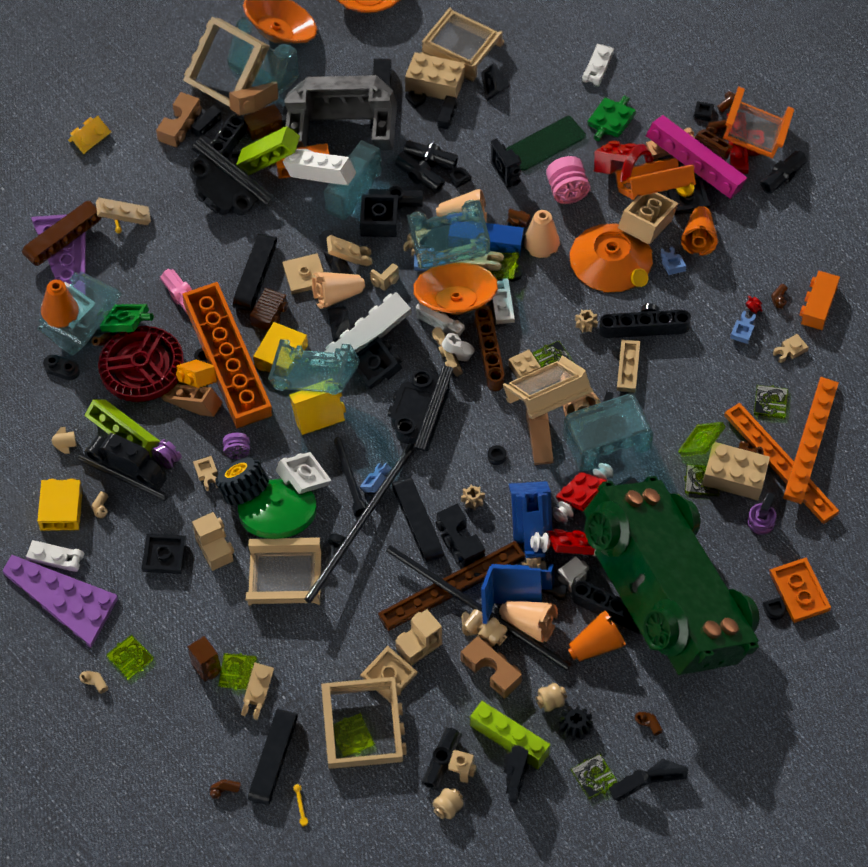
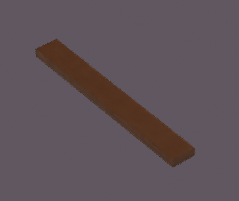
[378,541,525,631]

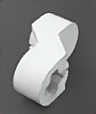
[442,333,474,361]

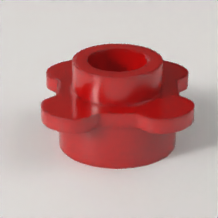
[745,296,763,314]

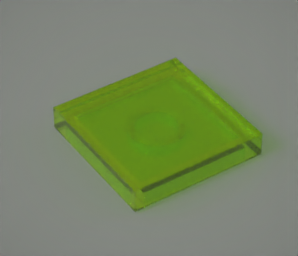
[678,422,726,456]

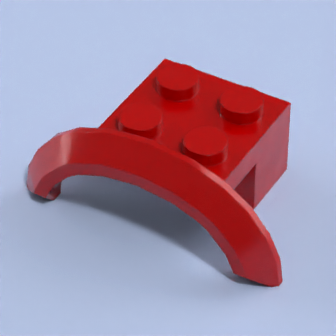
[594,141,653,182]

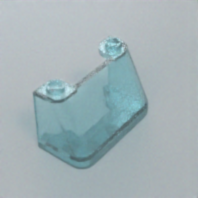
[227,17,299,95]
[37,271,122,356]
[268,339,359,395]

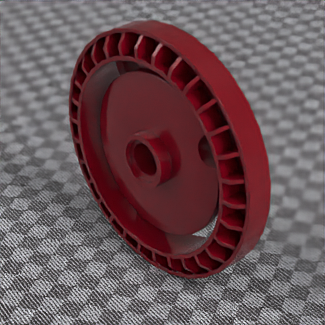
[98,326,185,402]

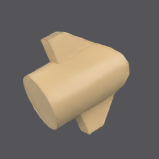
[52,427,77,454]
[461,609,483,636]

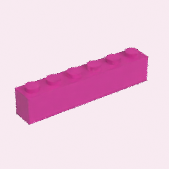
[645,115,747,199]

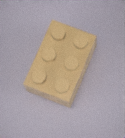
[405,52,465,100]
[618,192,678,245]
[702,442,770,500]

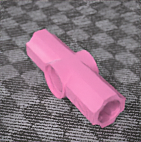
[160,269,192,315]

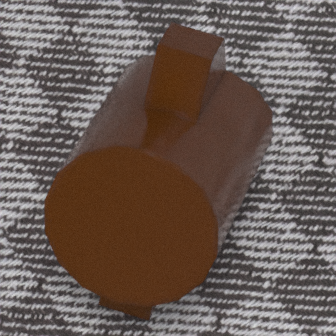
[506,209,531,228]

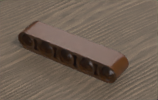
[22,201,102,266]
[475,305,504,391]

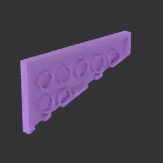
[31,215,86,296]
[2,555,118,648]

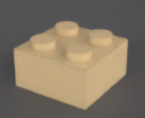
[508,350,541,379]

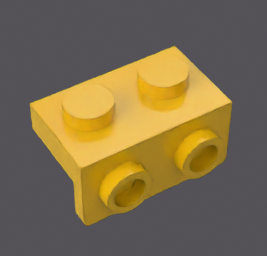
[68,116,111,154]

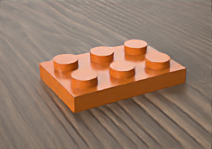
[769,557,831,623]

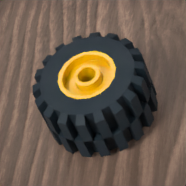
[215,457,269,505]

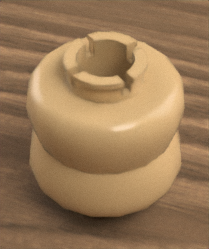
[478,617,508,647]
[536,683,567,712]
[433,788,464,819]

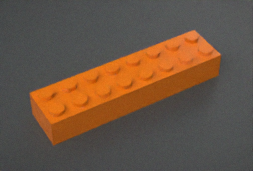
[182,282,272,429]

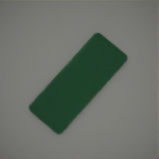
[506,115,586,171]

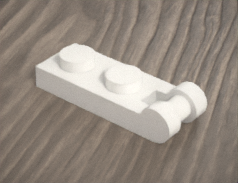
[582,44,614,86]
[492,278,515,325]
[26,540,85,572]

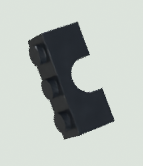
[435,503,485,567]

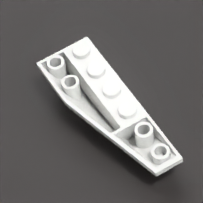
[310,292,412,370]

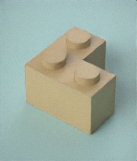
[192,512,235,571]
[395,609,442,666]

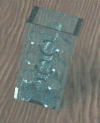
[324,140,382,221]

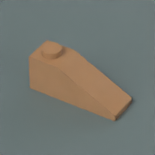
[229,81,278,115]
[162,384,223,417]
[526,409,554,465]

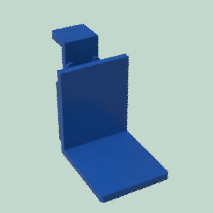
[509,481,552,558]
[481,564,555,624]

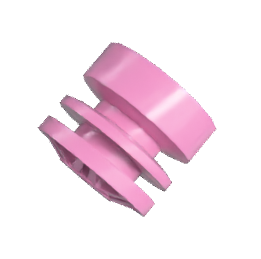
[546,156,590,204]

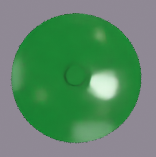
[238,479,317,539]

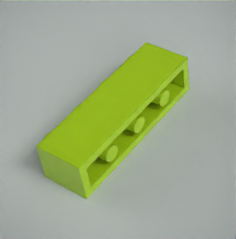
[236,126,300,175]
[84,399,160,457]
[470,701,550,769]

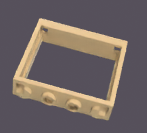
[183,17,270,107]
[321,677,407,769]

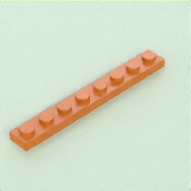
[783,377,839,504]
[724,403,839,524]

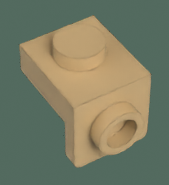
[370,263,399,291]
[448,750,477,783]

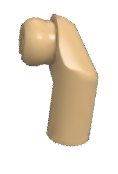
[92,491,109,518]
[79,671,108,694]

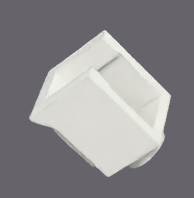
[558,557,589,592]

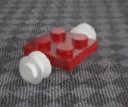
[553,463,614,523]
[530,529,596,556]

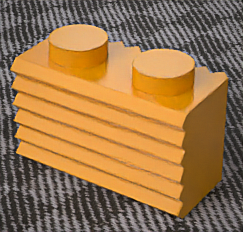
[176,359,217,388]

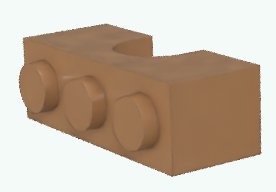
[156,92,202,148]
[461,636,522,699]

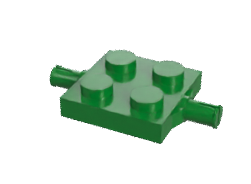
[587,95,636,141]
[95,304,154,333]

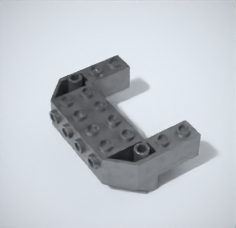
[284,75,397,150]

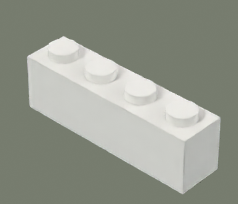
[283,149,357,186]

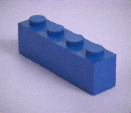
[448,219,524,256]

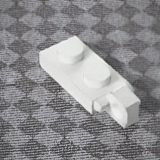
[416,302,465,336]

